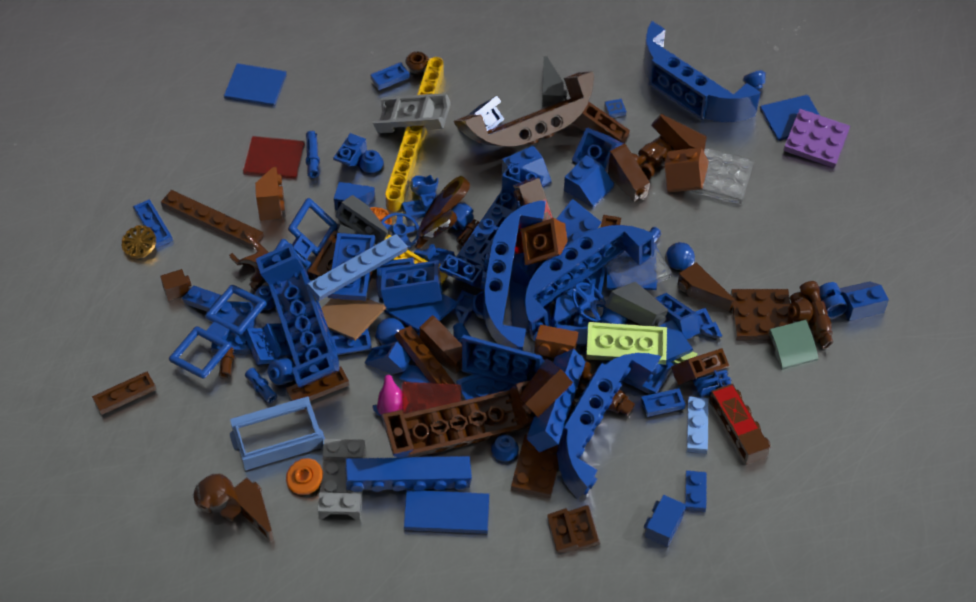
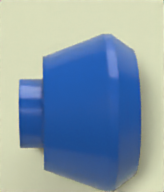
[743,70,766,90]
[359,150,384,173]
[255,285,276,310]
[491,435,519,462]

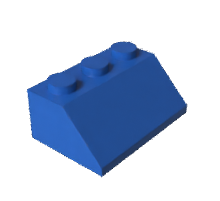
[381,260,442,309]

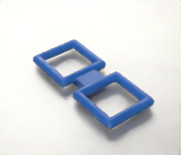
[274,198,337,277]
[169,285,267,379]

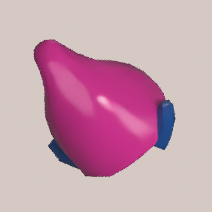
[372,375,413,417]

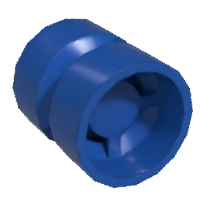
[819,282,848,318]

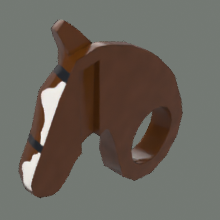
[415,176,470,249]

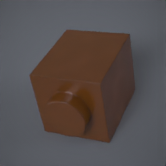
[160,269,192,301]

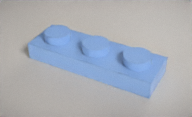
[687,397,709,454]

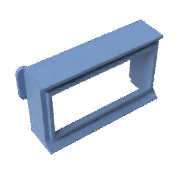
[230,396,325,471]

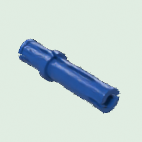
[305,131,320,178]

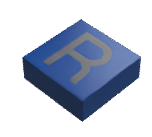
[604,99,626,118]

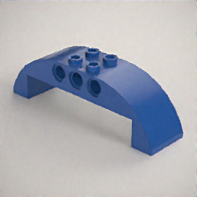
[480,200,546,350]
[525,225,654,341]
[256,243,340,388]

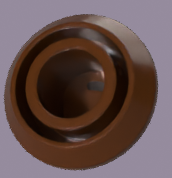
[405,51,429,74]
[788,298,813,323]

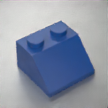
[502,146,552,187]
[564,155,614,208]
[839,281,889,321]

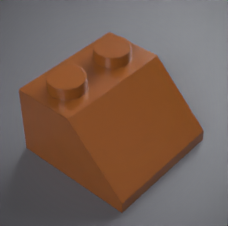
[665,148,709,193]
[521,218,568,266]

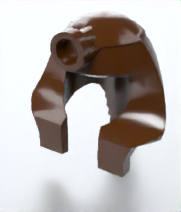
[229,232,269,292]
[193,474,241,522]

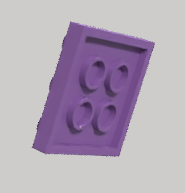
[783,109,850,168]

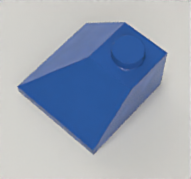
[572,128,624,172]

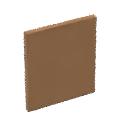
[321,298,386,341]

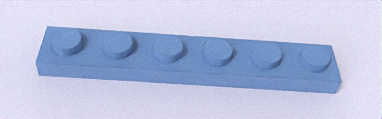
[307,234,408,301]

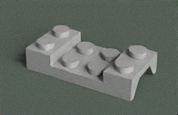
[373,93,451,133]
[318,439,366,520]

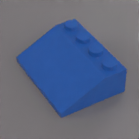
[462,335,544,385]

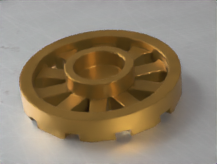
[121,225,156,259]

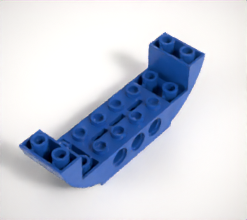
[643,21,761,122]
[439,163,544,288]
[557,353,661,499]

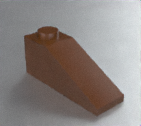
[572,102,630,143]
[651,114,707,151]
[677,262,735,312]
[671,348,729,385]
[234,478,274,543]

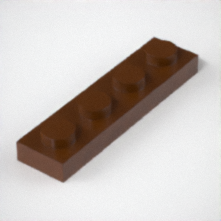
[394,326,458,397]

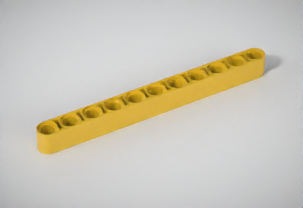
[385,57,444,212]

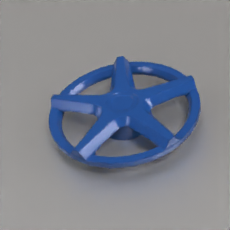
[381,213,420,249]
[572,282,607,322]

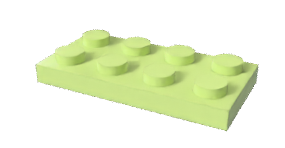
[586,322,667,365]

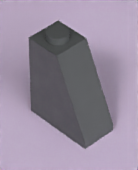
[605,282,668,327]

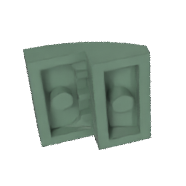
[769,320,818,369]

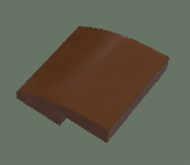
[547,505,600,553]

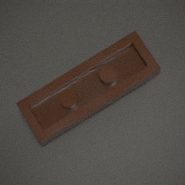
[286,366,349,401]
[92,371,157,415]

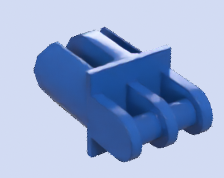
[693,370,734,398]

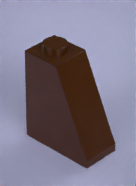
[608,143,650,202]
[419,315,462,375]
[519,359,573,417]

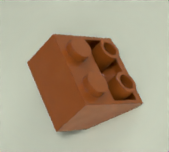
[255,167,285,221]
[534,325,579,363]

